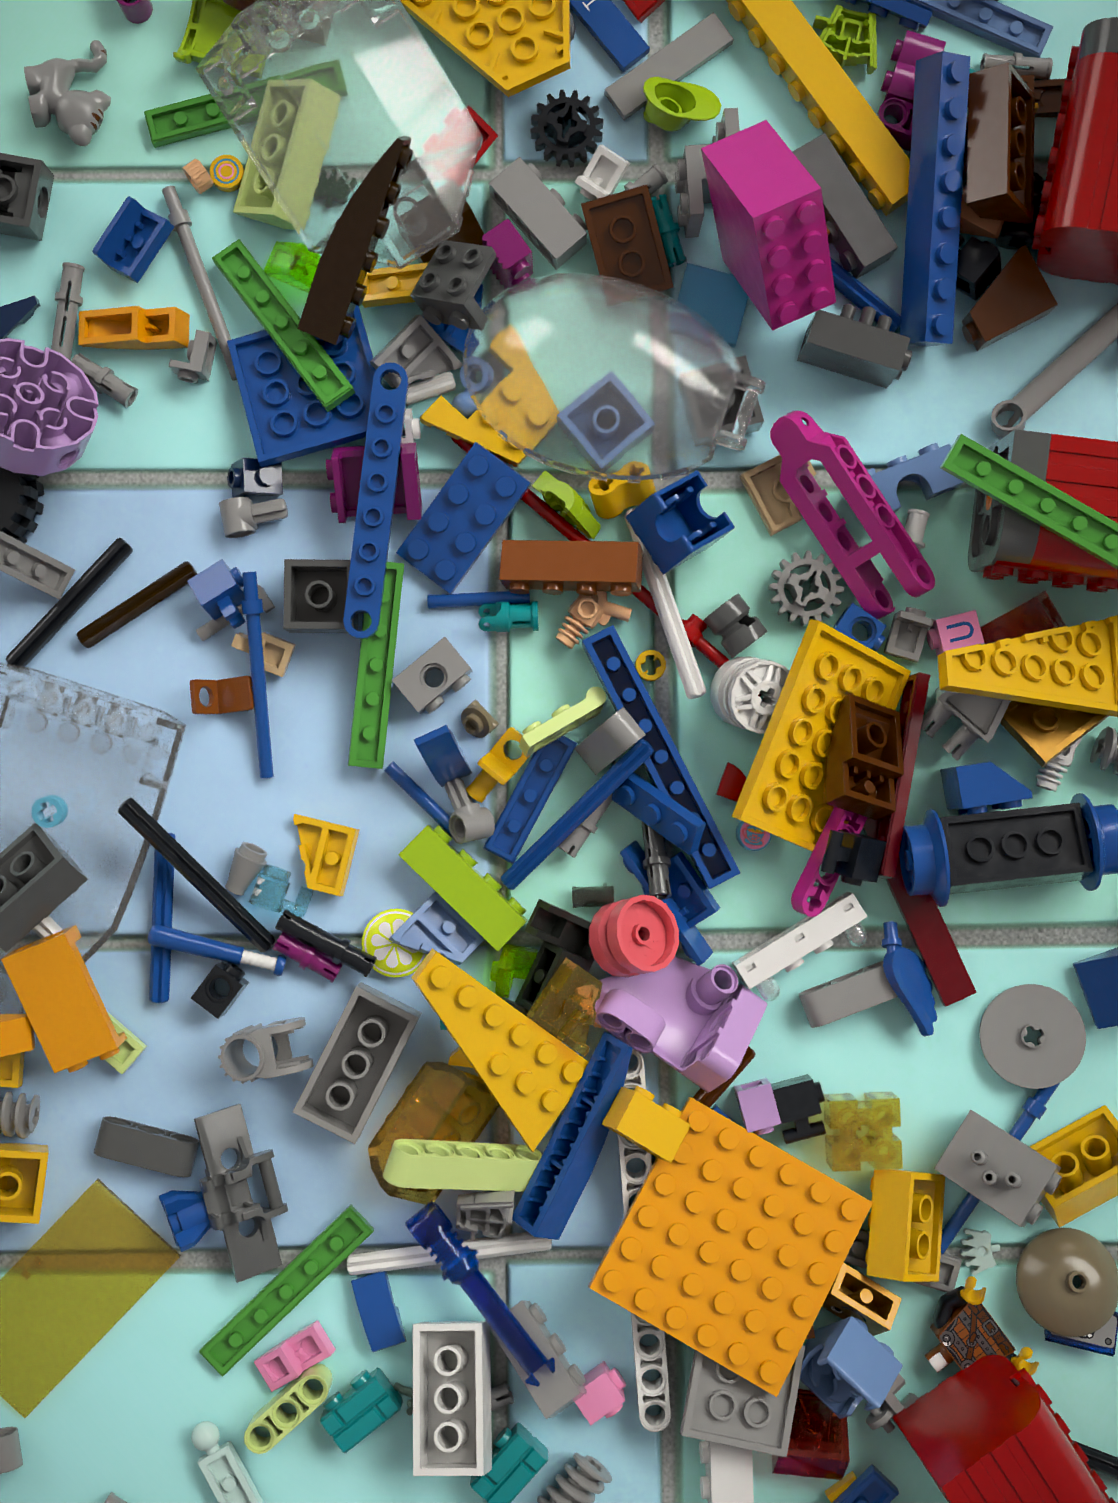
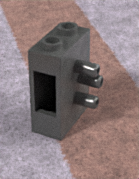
[797,304,912,388]

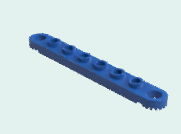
[343,362,409,640]

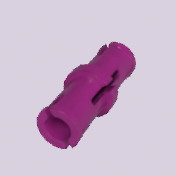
[273,932,343,983]

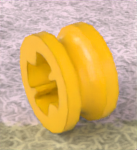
[635,650,666,681]

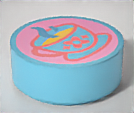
[736,821,772,851]

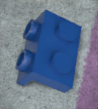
[92,196,174,283]

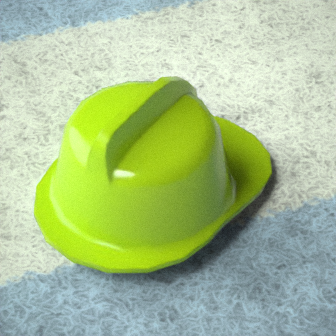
[643,77,722,132]

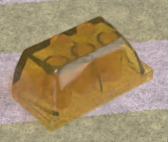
[368,1062,500,1206]

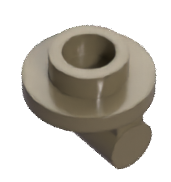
[461,699,499,738]

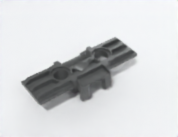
[194,1104,288,1283]

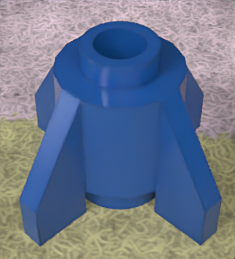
[159,1190,211,1252]

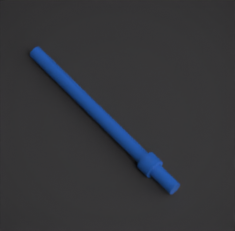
[241,571,274,778]
[941,1083,1060,1254]

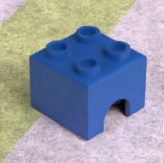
[626,470,735,575]

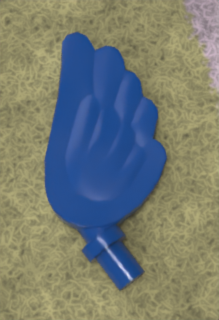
[881,921,937,1037]

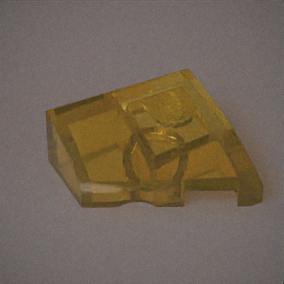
[526,957,603,1057]

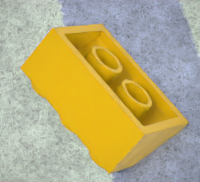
[1030,1105,1118,1228]
[865,1167,945,1282]

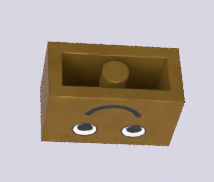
[822,1263,902,1336]

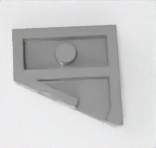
[370,314,463,388]

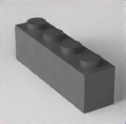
[793,133,898,279]

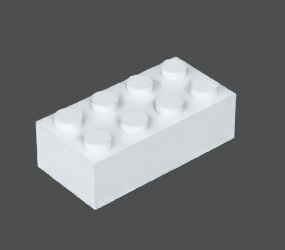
[413,1321,492,1476]

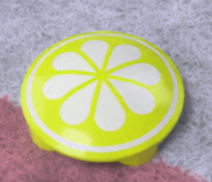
[362,909,427,977]

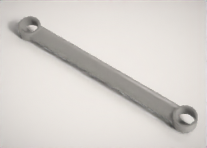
[991,303,1118,438]

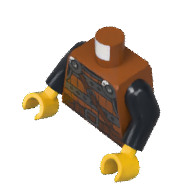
[925,1276,1039,1376]

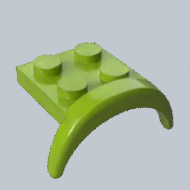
[173,0,278,79]

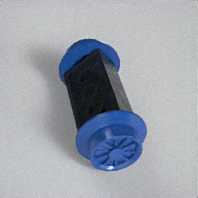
[899,793,1118,907]

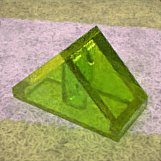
[264,241,321,293]

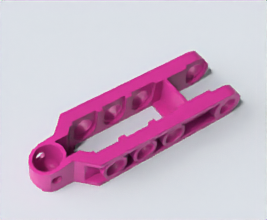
[770,411,935,620]

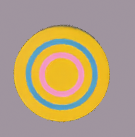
[209,155,244,192]

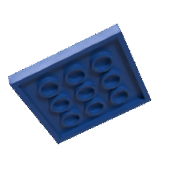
[227,305,376,468]

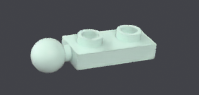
[191,1421,263,1503]

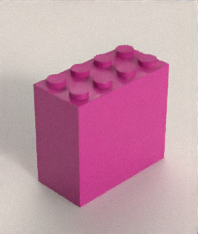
[701,120,836,331]

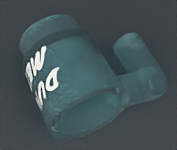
[248,864,314,918]

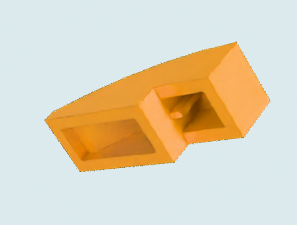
[78,306,190,350]

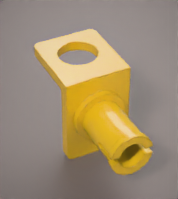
[466,727,531,803]

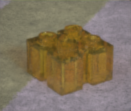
[823,1091,903,1172]

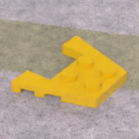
[420,325,561,467]

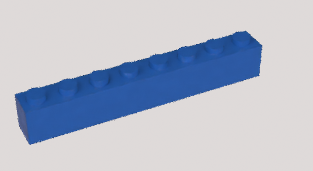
[900,51,971,347]
[582,625,740,889]

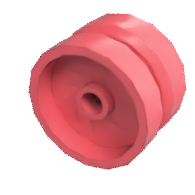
[589,895,679,978]

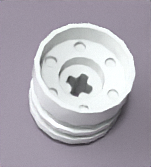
[710,656,789,734]

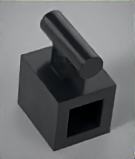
[956,234,1002,301]
[820,829,887,886]
[771,1074,826,1144]

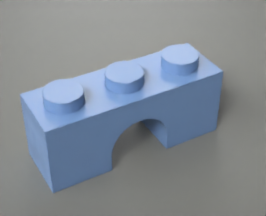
[867,443,964,513]

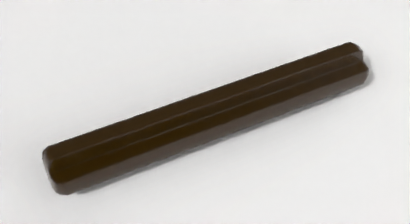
[77,561,197,648]

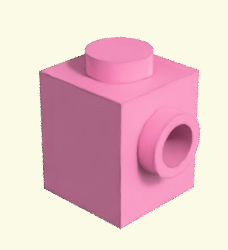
[575,1361,626,1425]

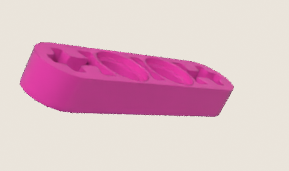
[791,807,868,917]

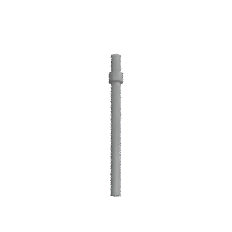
[162,186,237,381]

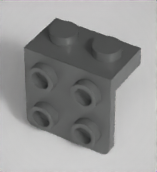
[410,240,496,331]

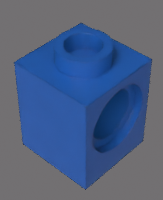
[833,603,886,652]

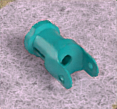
[478,601,539,632]

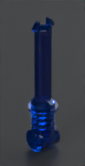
[405,1199,555,1387]

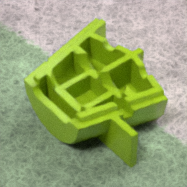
[812,5,877,74]
[532,471,601,540]

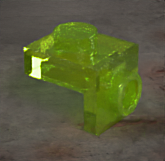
[490,944,538,998]

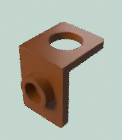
[190,676,254,714]

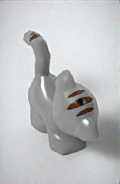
[24,40,111,146]

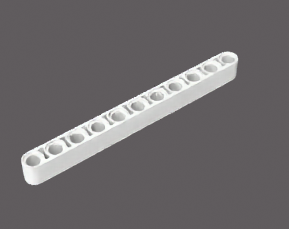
[617,1049,671,1432]

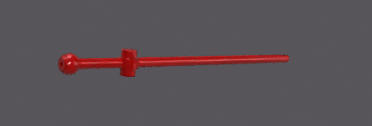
[451,437,762,697]

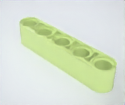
[383,1139,543,1192]

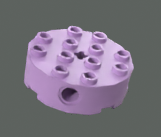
[0,338,99,476]

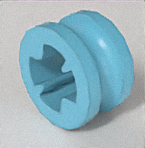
[31,795,68,828]

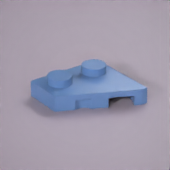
[389,891,485,965]

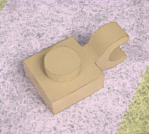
[231,632,296,677]

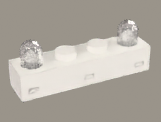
[732,892,868,1001]

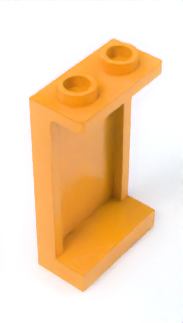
[1,925,127,1073]

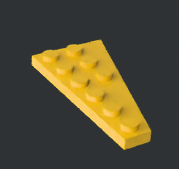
[938,615,1118,717]
[411,948,589,1152]

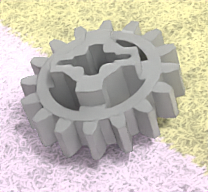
[768,550,844,626]

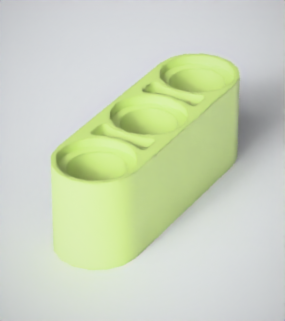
[244,1363,333,1454]

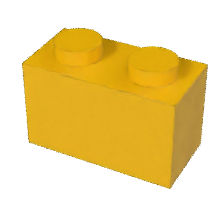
[602,1086,691,1163]

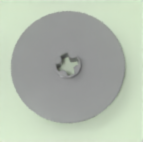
[979,984,1086,1089]

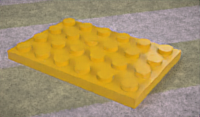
[731,619,911,852]

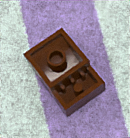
[825,693,904,820]

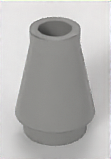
[225,842,267,896]

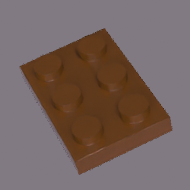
[581,185,674,307]

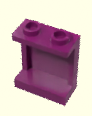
[326,443,422,523]

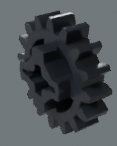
[530,89,603,168]

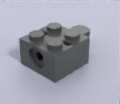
[0,153,54,241]

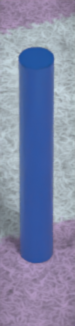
[427,591,530,609]
[384,761,452,837]

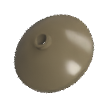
[1016,1228,1118,1337]

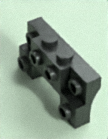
[499,899,595,1039]

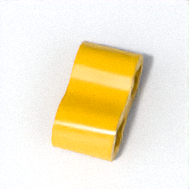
[588,460,656,519]

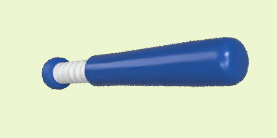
[147,925,286,976]

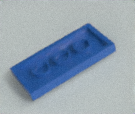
[396,442,532,594]

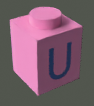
[926,610,984,656]

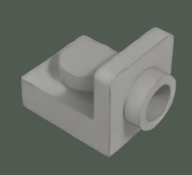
[169,330,217,383]

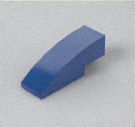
[414,725,472,787]

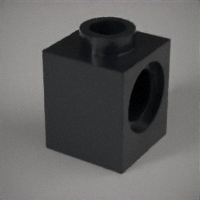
[191,962,249,1019]

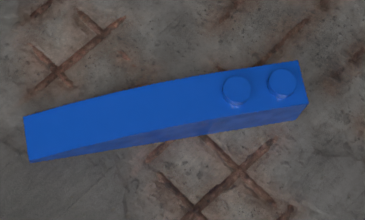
[512,1031,633,1240]

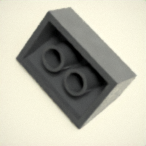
[0,823,88,952]

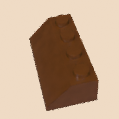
[963,62,1035,224]

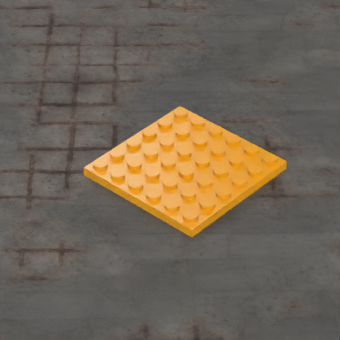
[588,1097,873,1397]

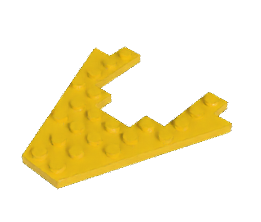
[393,0,571,97]

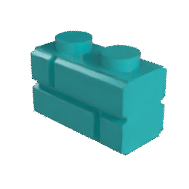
[320,1367,403,1453]
[470,1422,548,1503]

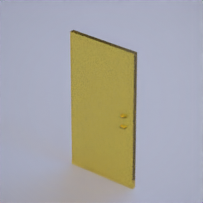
[0,1178,181,1418]

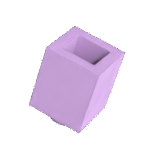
[734,1078,781,1135]

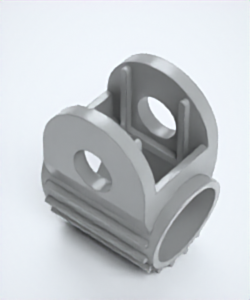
[218,1017,314,1084]

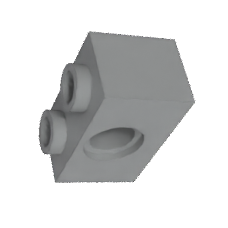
[392,637,473,714]

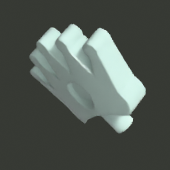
[960,1228,1000,1276]

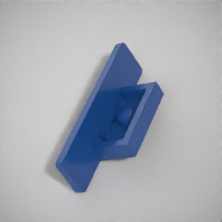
[620,840,721,966]

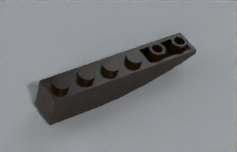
[297,135,413,345]

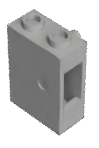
[934,1110,1062,1227]

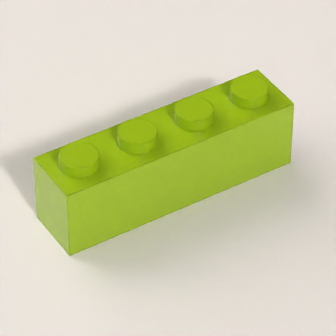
[398,825,527,952]

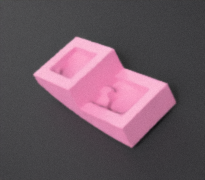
[254,1320,336,1392]

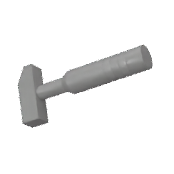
[196,584,275,641]

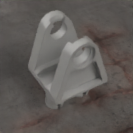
[921,687,1010,761]

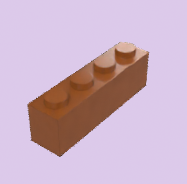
[499,540,644,596]

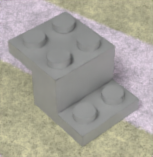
[675,107,740,238]

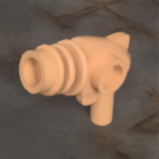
[555,591,632,649]

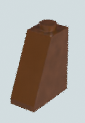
[962,245,1058,351]

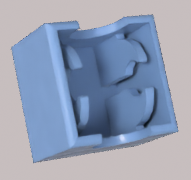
[800,1316,903,1419]

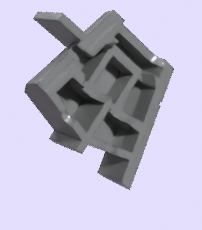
[456,1190,515,1241]

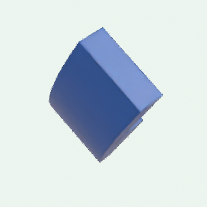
[351,1271,407,1353]

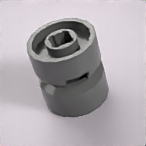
[703,593,768,658]

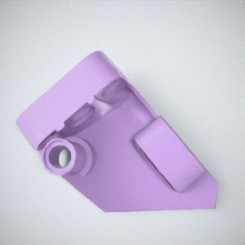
[575,956,767,1093]

